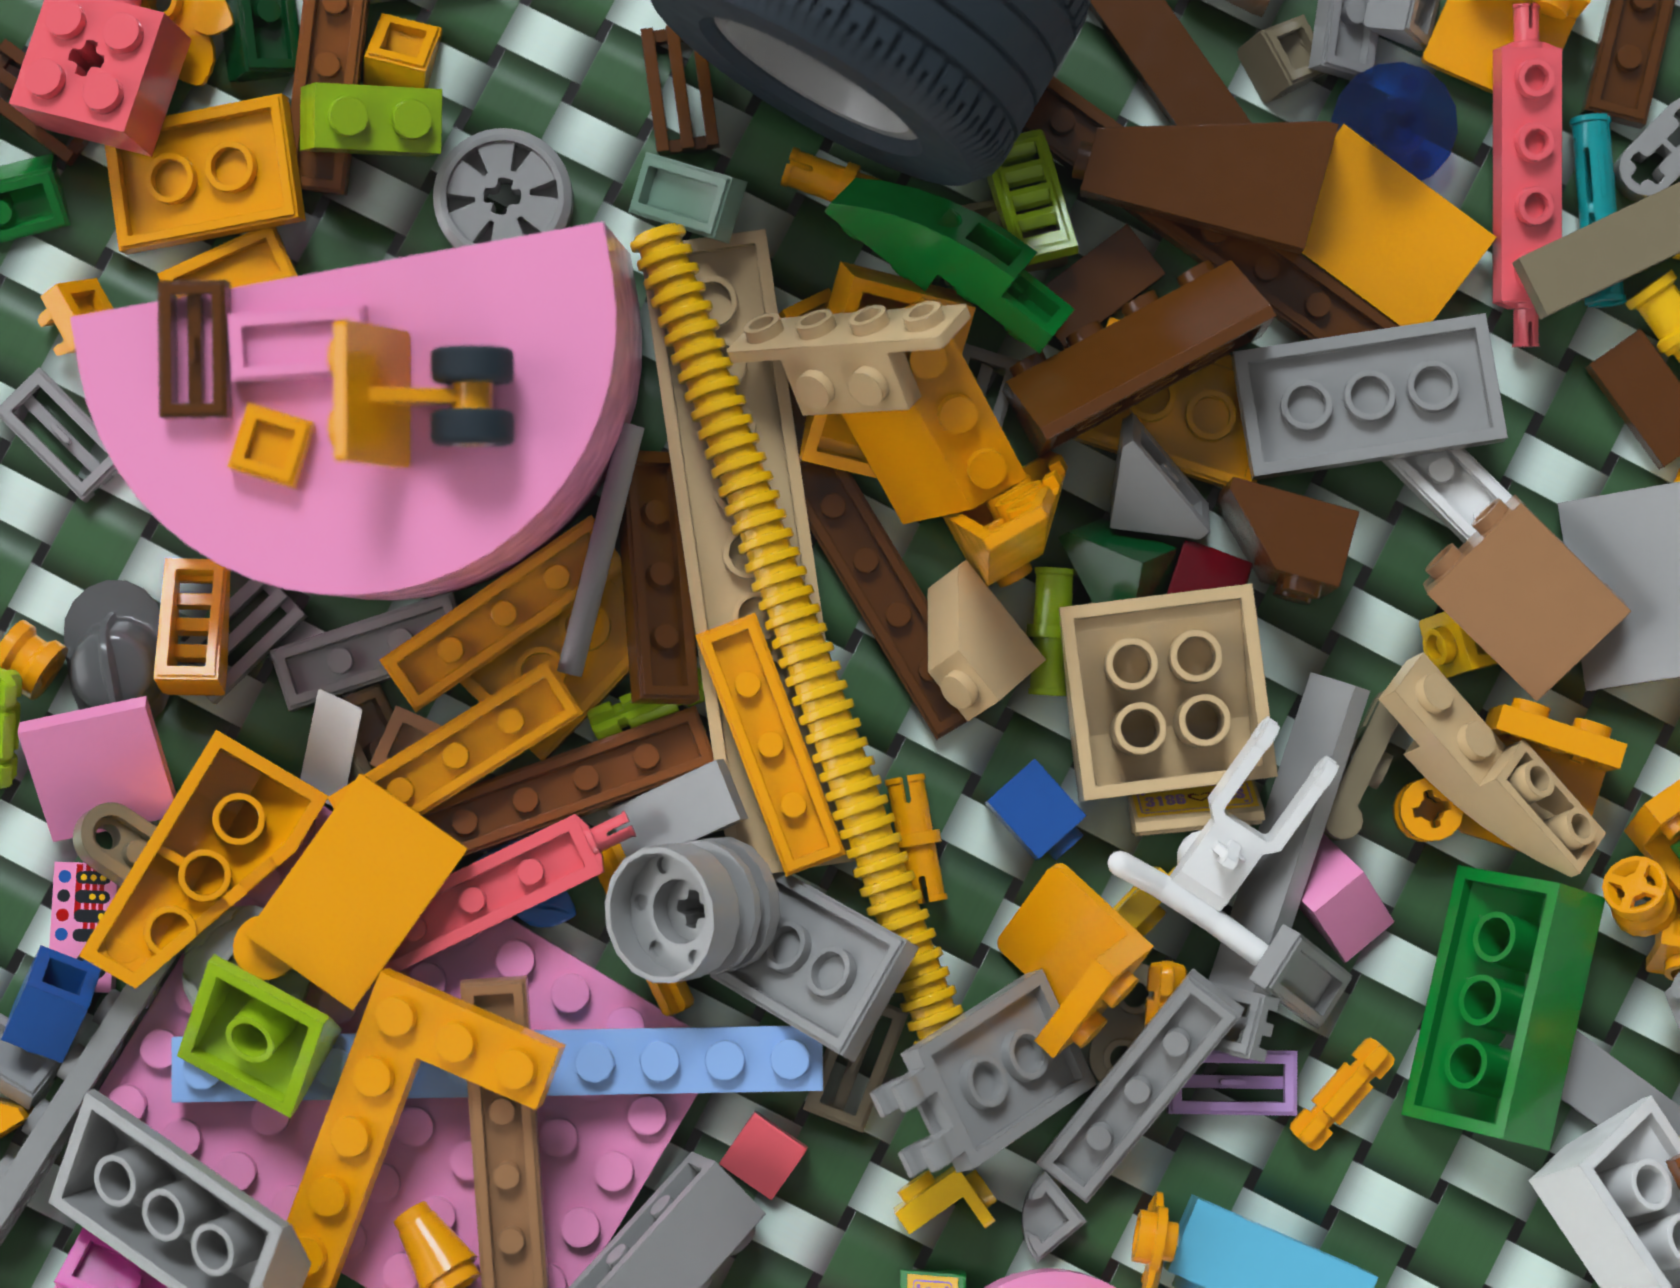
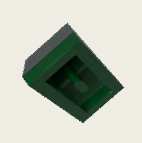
[1059,518,1177,603]

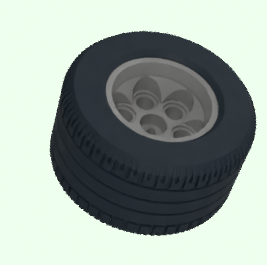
[651,0,1090,186]

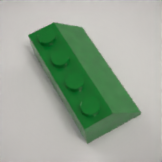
[1401,865,1605,1151]

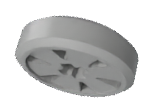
[433,128,574,248]

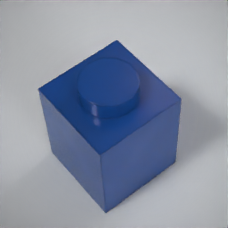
[984,758,1087,861]
[1,945,101,1063]

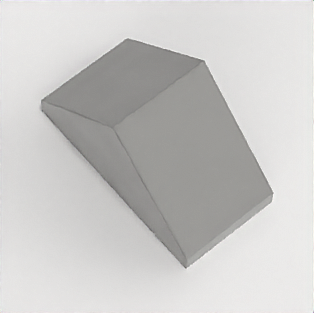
[1110,413,1210,539]

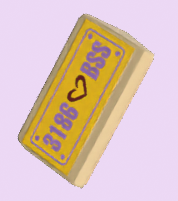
[1127,780,1265,837]

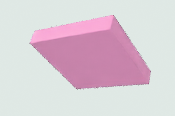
[17,696,177,842]

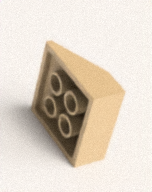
[1059,584,1278,802]

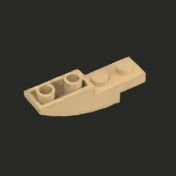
[1379,652,1606,877]

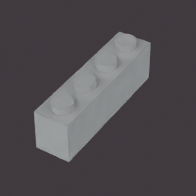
[569,1152,766,1288]

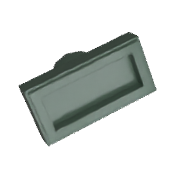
[628,152,748,244]

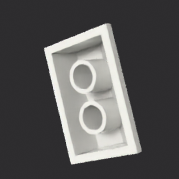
[1528,1095,1680,1288]

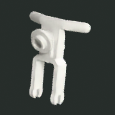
[1108,716,1339,967]

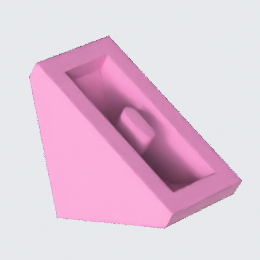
[1298,833,1394,963]

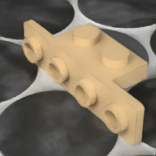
[726,301,971,416]

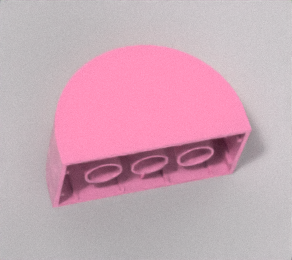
[70,222,642,601]

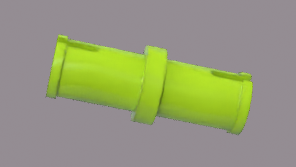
[1026,567,1076,696]

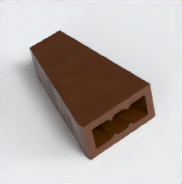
[1071,121,1339,255]

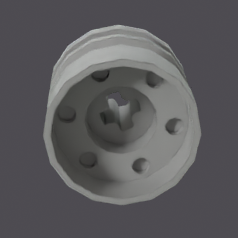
[605,837,780,983]

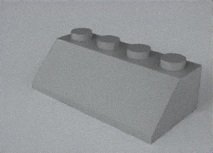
[48,1089,311,1288]

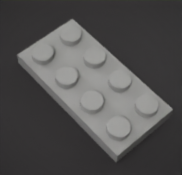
[1231,313,1508,481]

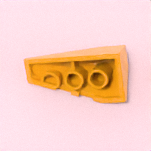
[942,451,1068,588]
[78,730,329,989]

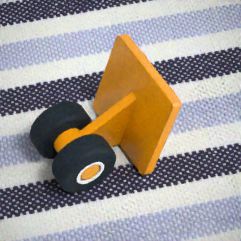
[328,320,514,468]

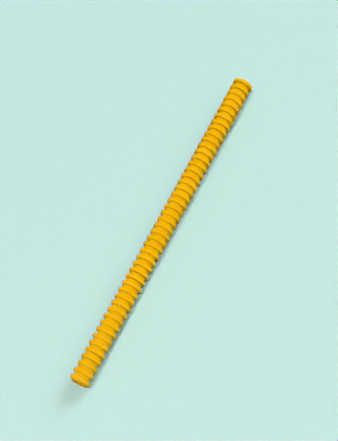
[630,223,964,1045]

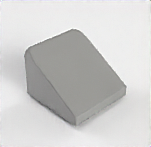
[1363,0,1440,51]

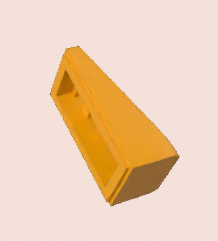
[153,558,231,696]

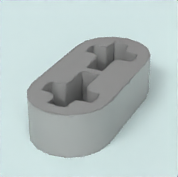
[1614,98,1680,202]

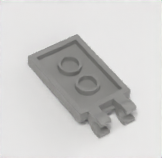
[870,969,1097,1178]

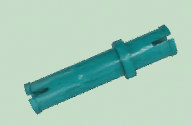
[1570,113,1626,308]

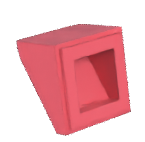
[719,1110,808,1201]

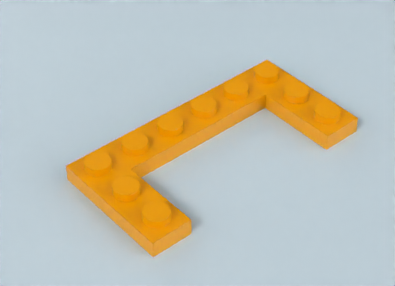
[286,968,566,1288]

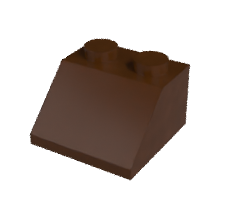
[1216,476,1360,605]

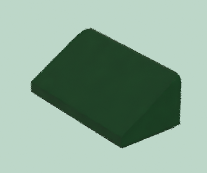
[223,0,299,82]

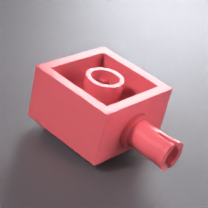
[9,0,192,157]

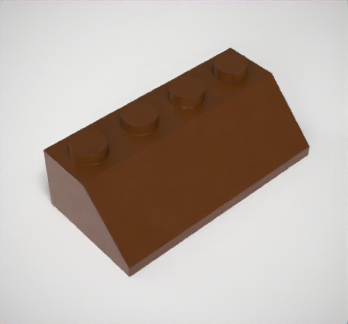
[1003,260,1277,457]

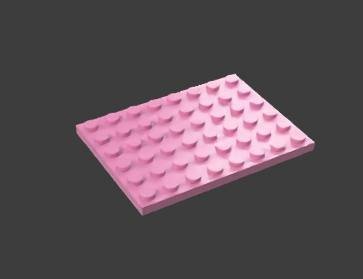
[99,805,698,1288]

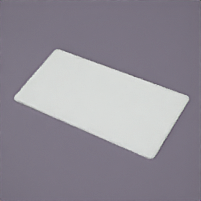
[300,689,362,806]

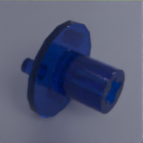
[1331,62,1458,181]

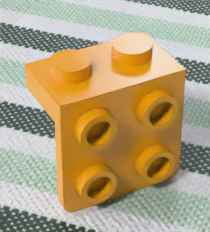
[1457,698,1628,853]
[997,863,1154,1058]

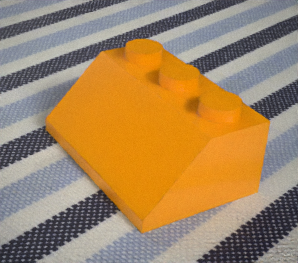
[841,297,1028,524]

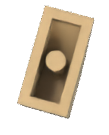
[928,560,1046,721]

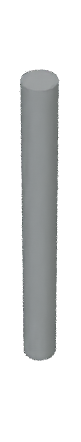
[557,423,645,677]

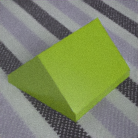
[177,954,343,1118]

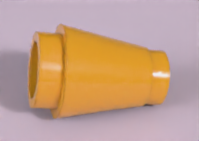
[393,1201,481,1288]

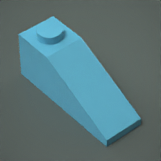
[1163,1194,1378,1288]

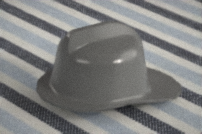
[64,580,170,719]

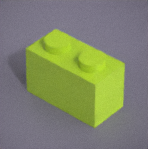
[300,82,442,157]

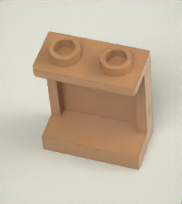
[1423,494,1631,702]

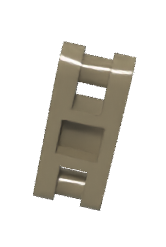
[1323,691,1401,841]

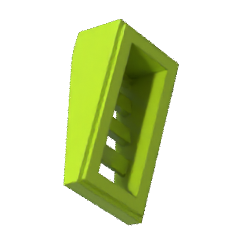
[986,129,1079,265]

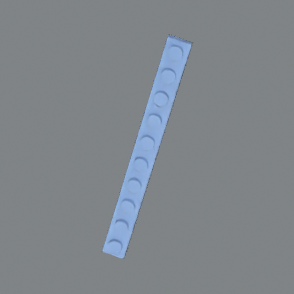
[171,1025,823,1103]

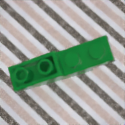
[824,178,1075,354]

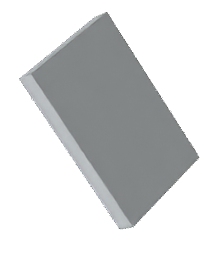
[1557,482,1680,691]
[710,872,919,1062]

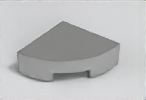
[1021,1170,1087,1263]

